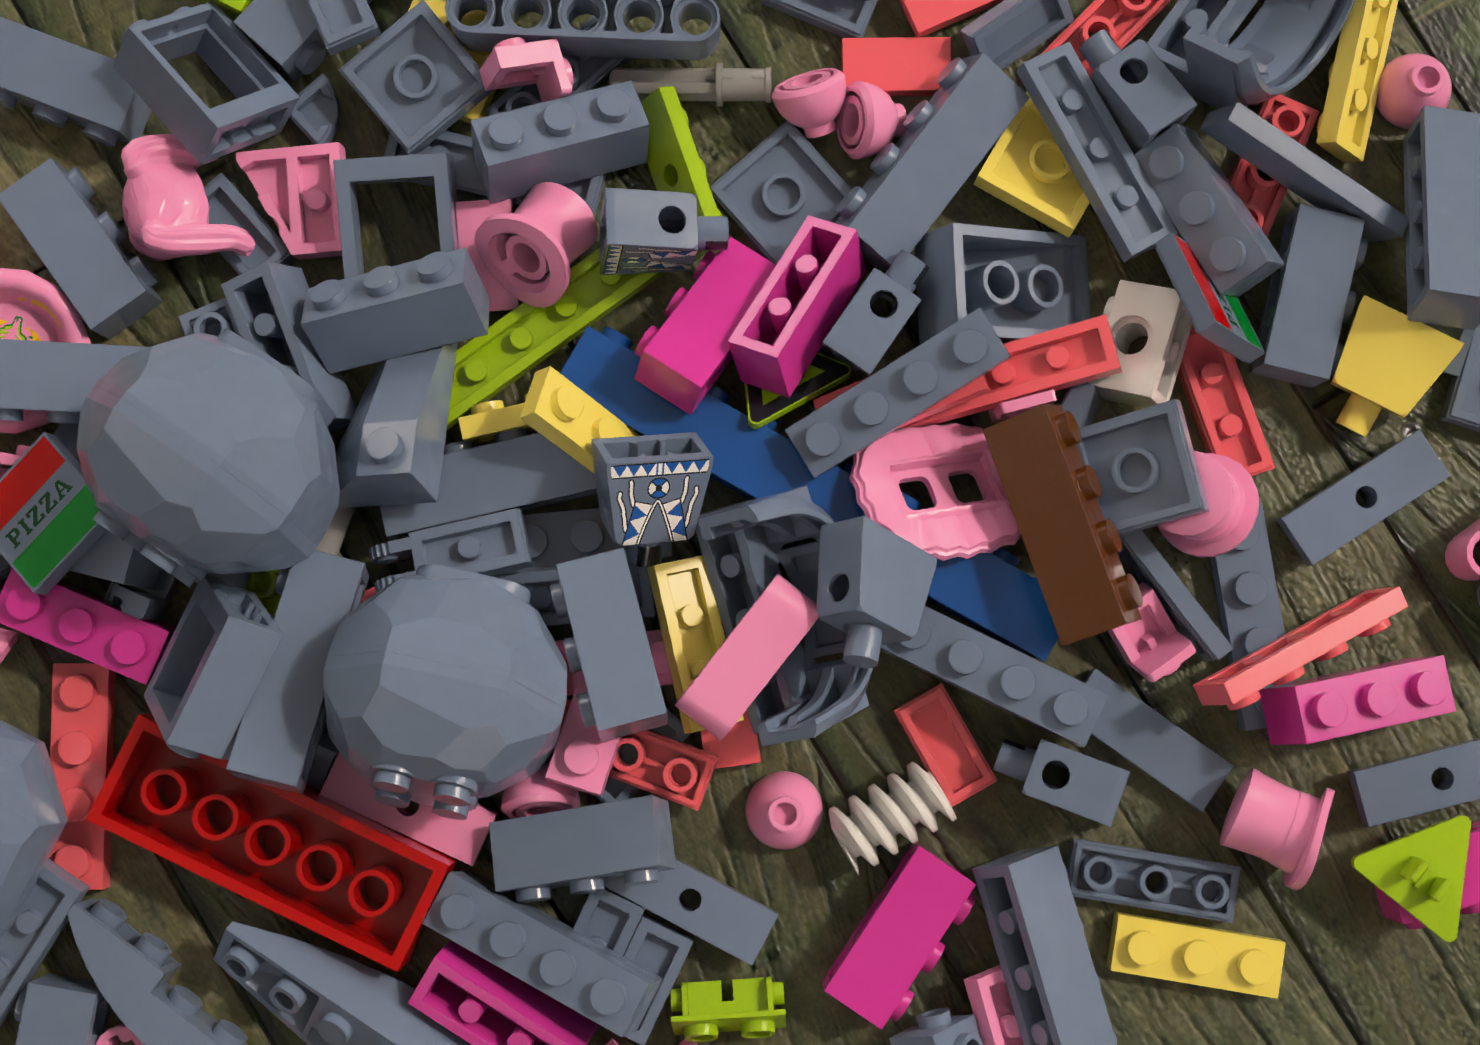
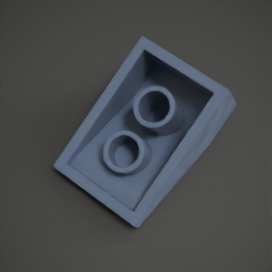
[915,223,1091,345]

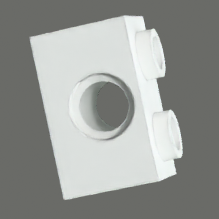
[1088,280,1193,408]

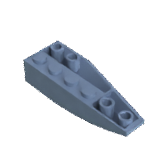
[213,921,471,1045]

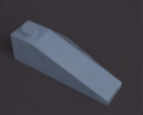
[335,342,458,508]

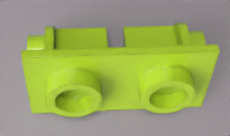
[670,976,786,1043]

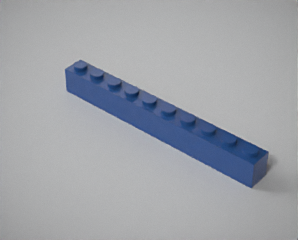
[560,326,1059,662]

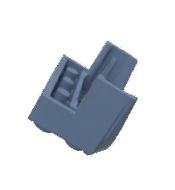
[1147,0,1355,109]
[696,485,873,746]

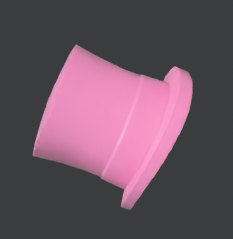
[474,182,598,308]
[1158,451,1259,558]
[1220,767,1335,890]

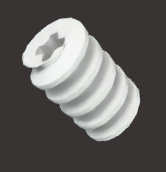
[828,762,957,876]

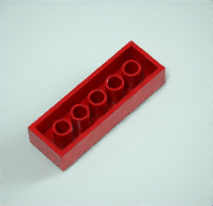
[86,714,458,972]

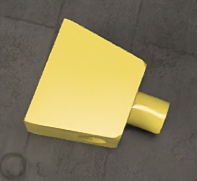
[1331,295,1464,438]

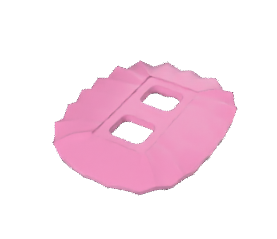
[849,423,1021,561]

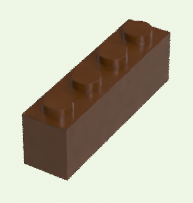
[982,403,1143,646]

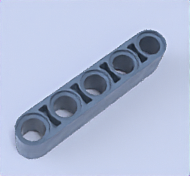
[445,0,720,60]

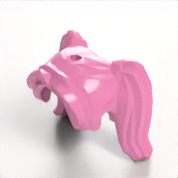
[121,134,255,261]

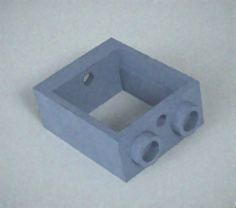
[113,1,300,165]
[333,152,459,279]
[143,576,283,760]

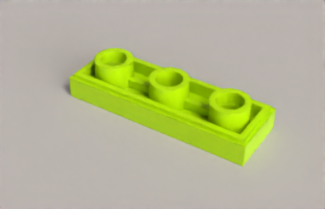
[641,86,722,260]

